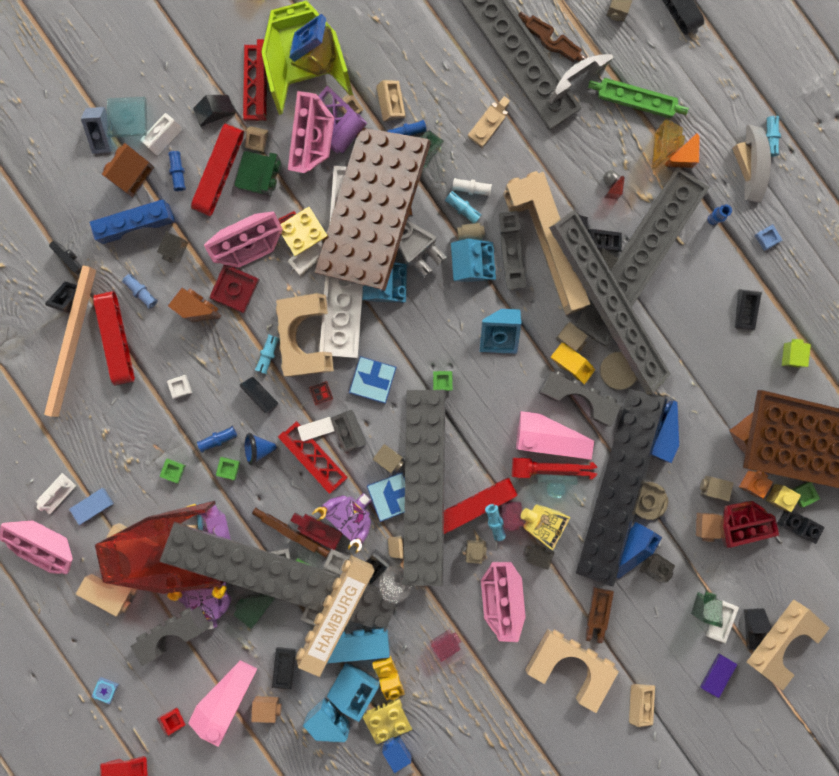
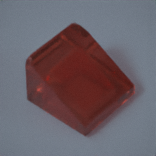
[604,176,625,200]

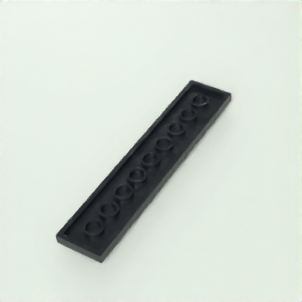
[576,389,668,586]

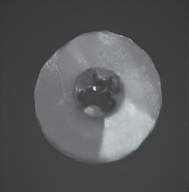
[378,566,412,604]

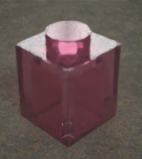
[500,501,524,531]
[430,629,462,662]

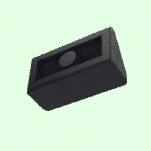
[239,377,278,413]

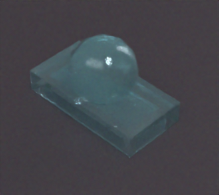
[536,474,578,498]

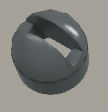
[603,170,620,187]

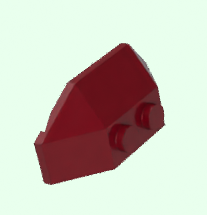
[720,501,779,548]

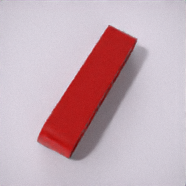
[191,123,244,216]
[93,291,135,386]
[444,478,518,534]

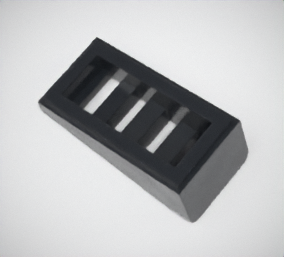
[587,229,622,252]
[735,289,762,330]

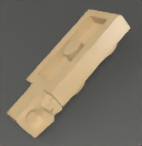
[468,96,510,148]

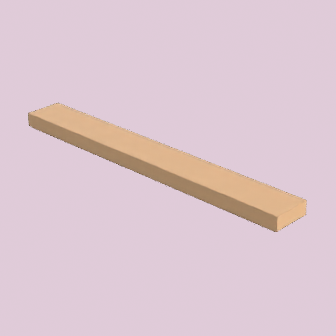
[44,265,96,417]

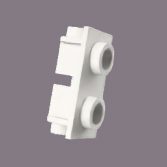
[36,473,76,514]

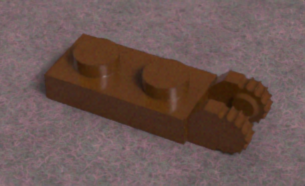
[585,587,614,644]

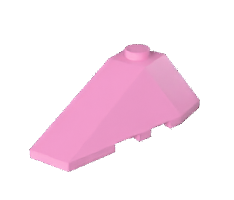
[516,411,594,460]
[188,660,257,747]

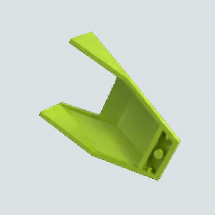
[262,0,353,115]

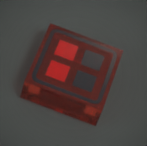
[309,381,334,405]

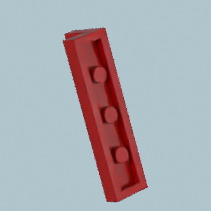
[243,39,267,121]
[278,421,348,494]

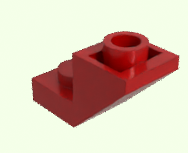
[100,756,148,776]

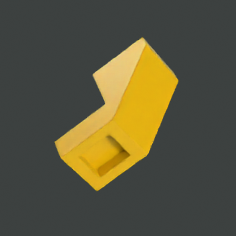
[551,342,596,385]
[372,656,405,701]

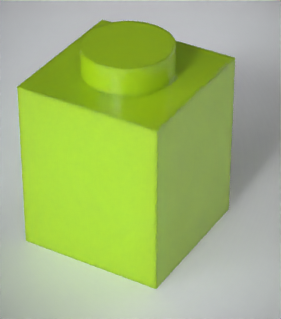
[782,339,811,368]

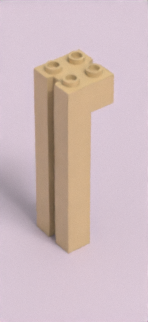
[503,171,590,315]

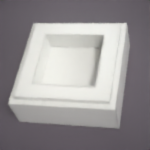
[167,375,192,399]

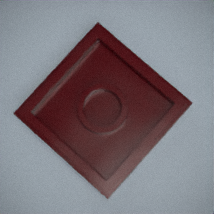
[209,265,260,314]

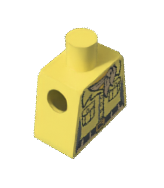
[521,504,570,550]

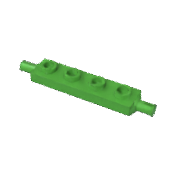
[588,78,689,119]

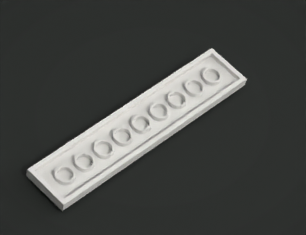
[319,166,363,358]

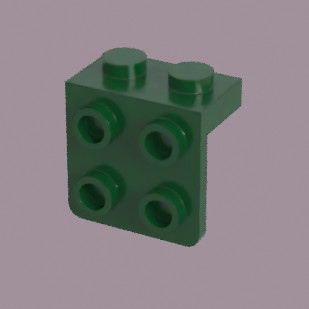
[235,151,282,197]

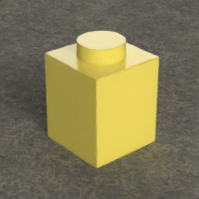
[766,484,801,512]

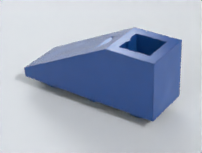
[652,401,679,463]
[616,522,662,579]

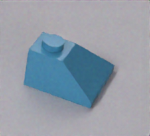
[479,309,521,354]

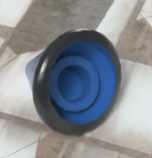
[244,433,277,465]

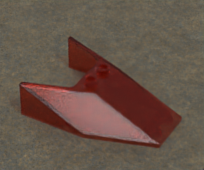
[95,500,224,594]

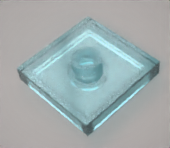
[107,97,147,137]

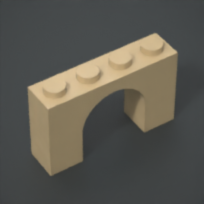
[276,293,334,377]
[76,523,159,617]
[747,599,830,690]
[525,629,619,713]

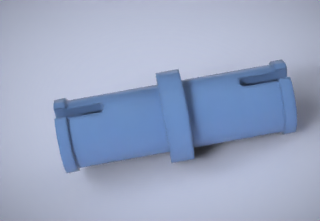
[122,274,158,309]

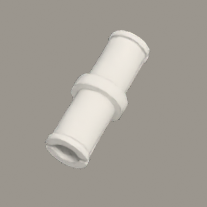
[453,178,492,197]

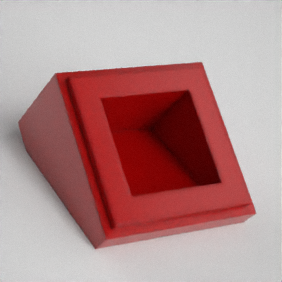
[157,708,186,736]

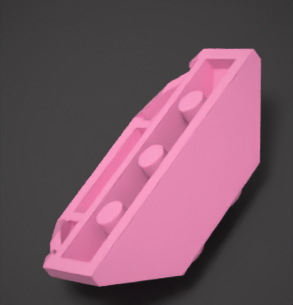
[288,91,334,173]
[204,212,283,268]
[0,521,73,575]
[481,562,526,642]

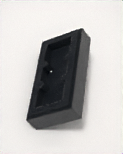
[49,240,82,275]
[272,647,296,690]

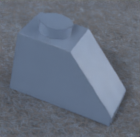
[81,107,112,154]

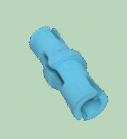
[766,116,781,157]
[445,191,482,223]
[255,334,280,374]
[485,504,506,541]

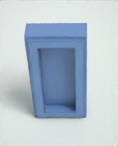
[69,488,114,525]

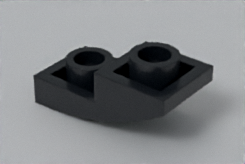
[777,510,825,544]

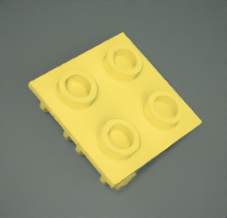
[281,207,328,256]
[362,699,412,744]

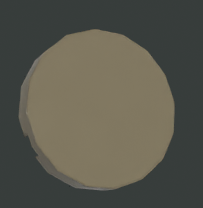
[600,352,637,390]
[635,481,668,520]

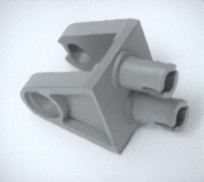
[399,220,447,278]

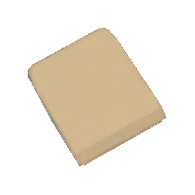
[337,94,364,115]
[245,126,268,152]
[388,536,404,558]

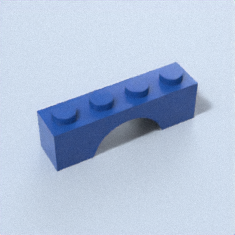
[89,199,175,244]

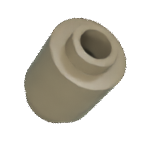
[457,223,485,241]

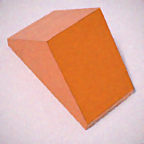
[664,133,700,168]

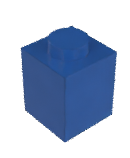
[382,736,411,773]

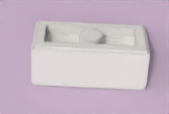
[140,113,182,156]

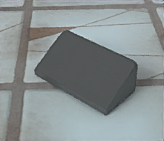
[331,410,366,453]

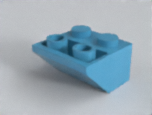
[451,239,496,282]
[363,262,407,303]
[327,662,379,722]
[303,698,350,742]

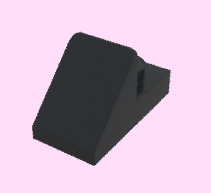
[744,608,772,650]

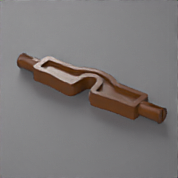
[518,11,587,63]
[252,507,330,558]

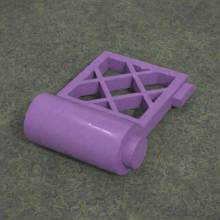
[318,85,368,154]

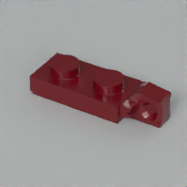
[290,513,343,550]

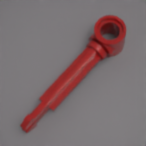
[511,458,598,479]

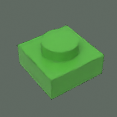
[433,371,453,391]
[216,457,240,480]
[159,458,186,483]
[791,482,820,507]

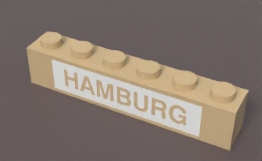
[296,555,375,677]

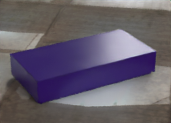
[700,653,738,698]

